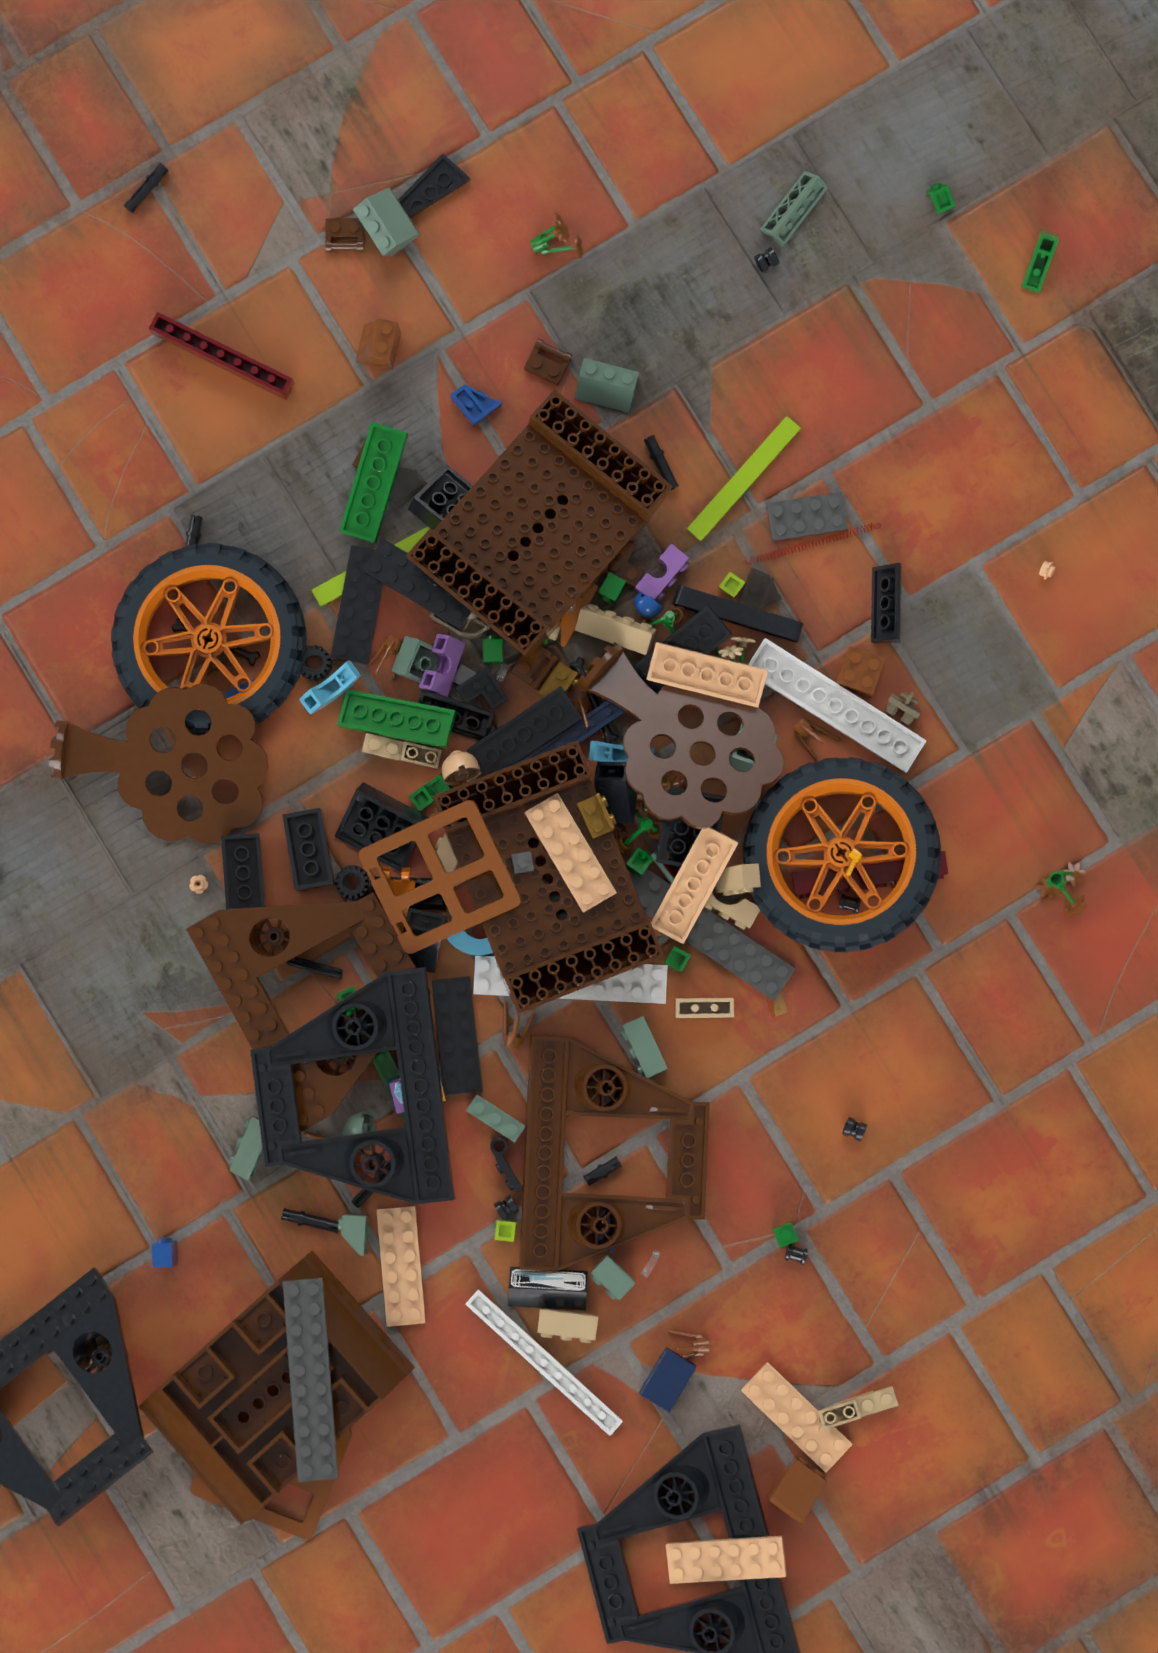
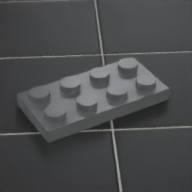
[766,492,848,542]

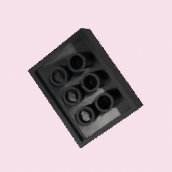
[408,465,473,530]
[334,782,429,872]
[656,787,726,868]

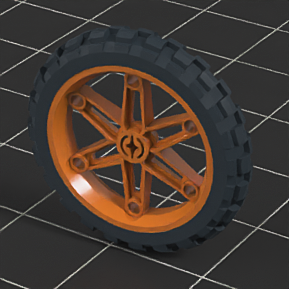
[111,543,307,737]
[743,757,941,953]

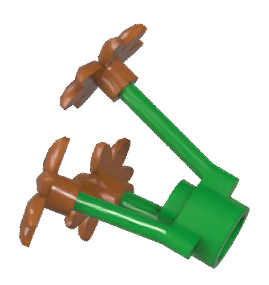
[531,212,583,259]
[1036,862,1087,916]

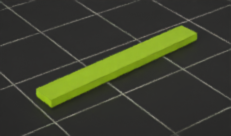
[687,416,801,542]
[312,527,430,607]

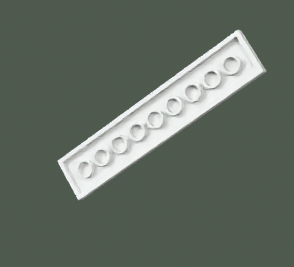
[748,638,927,773]
[473,956,668,1004]

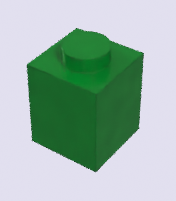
[598,572,626,604]
[483,636,503,665]
[772,1221,799,1248]

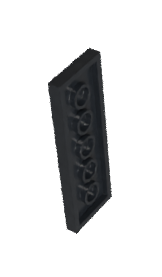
[363,538,472,630]
[330,545,383,665]
[632,604,732,695]
[466,686,583,776]
[432,976,483,1096]

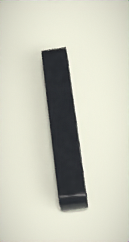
[672,585,804,643]

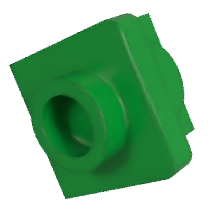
[926,182,955,214]
[626,847,653,878]

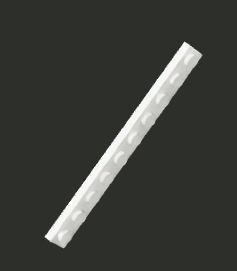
[465,1289,623,1436]

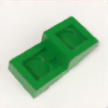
[408,773,452,812]

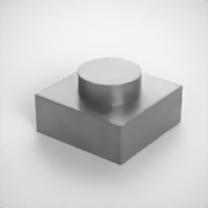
[511,851,534,874]

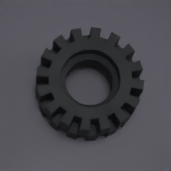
[300,645,332,681]
[335,865,369,900]

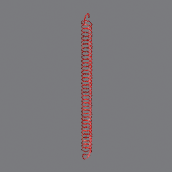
[742,523,881,565]

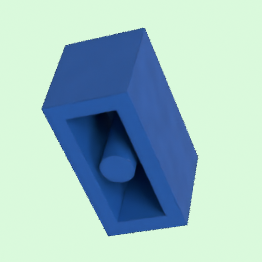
[152,1237,178,1268]

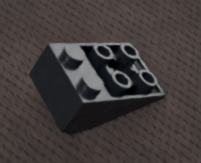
[594,762,638,824]
[403,908,447,973]

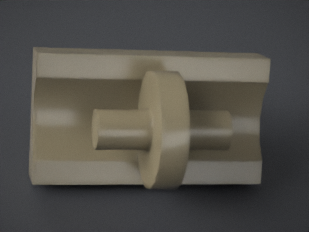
[885,691,921,725]

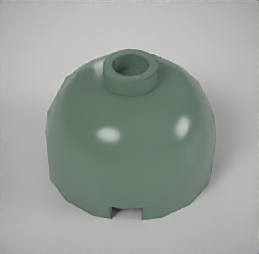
[342,1112,376,1150]

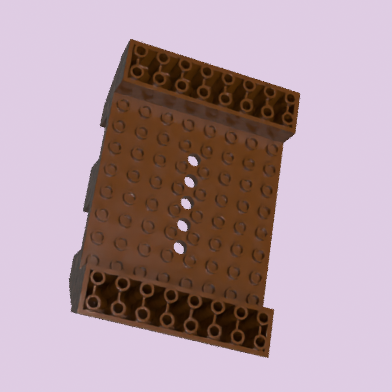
[405,389,672,657]
[433,740,664,1014]
[138,1251,415,1525]

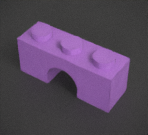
[635,543,689,602]
[419,634,465,697]

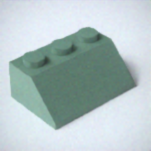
[353,188,420,257]
[574,358,639,413]
[228,1116,263,1180]

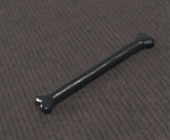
[171,617,260,666]
[569,657,619,744]

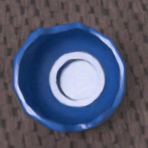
[633,592,663,619]

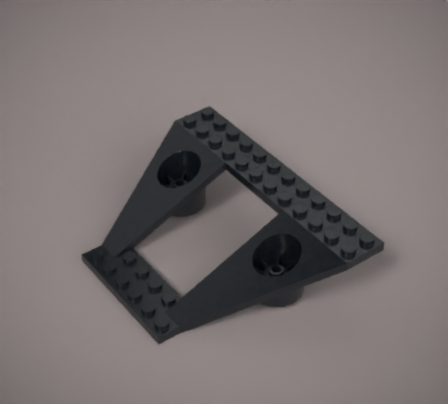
[250,967,455,1204]
[0,1267,153,1527]
[577,1424,800,1653]

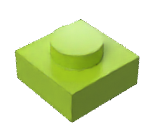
[719,572,745,598]
[494,1220,516,1242]

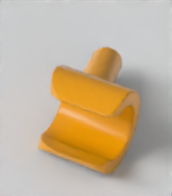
[845,849,862,877]

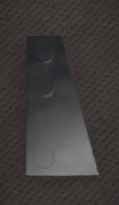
[398,153,471,218]

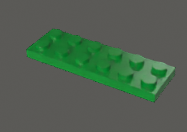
[339,422,409,543]
[337,689,457,749]

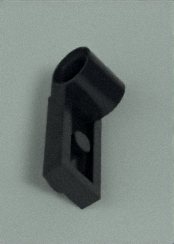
[490,1137,523,1192]

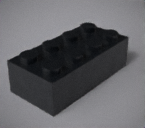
[282,808,335,892]
[221,833,265,909]

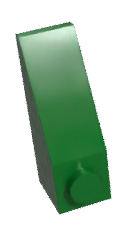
[1022,229,1059,293]

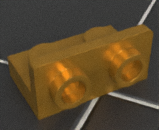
[538,662,579,697]
[577,793,616,839]

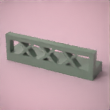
[760,171,828,246]

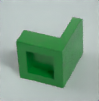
[664,946,691,973]

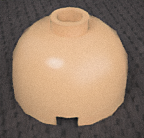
[442,750,481,786]

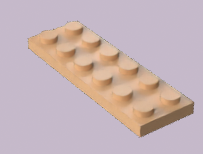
[646,642,768,708]
[524,793,617,913]
[651,827,738,944]
[377,1206,426,1327]
[741,1362,853,1473]
[666,1536,787,1584]

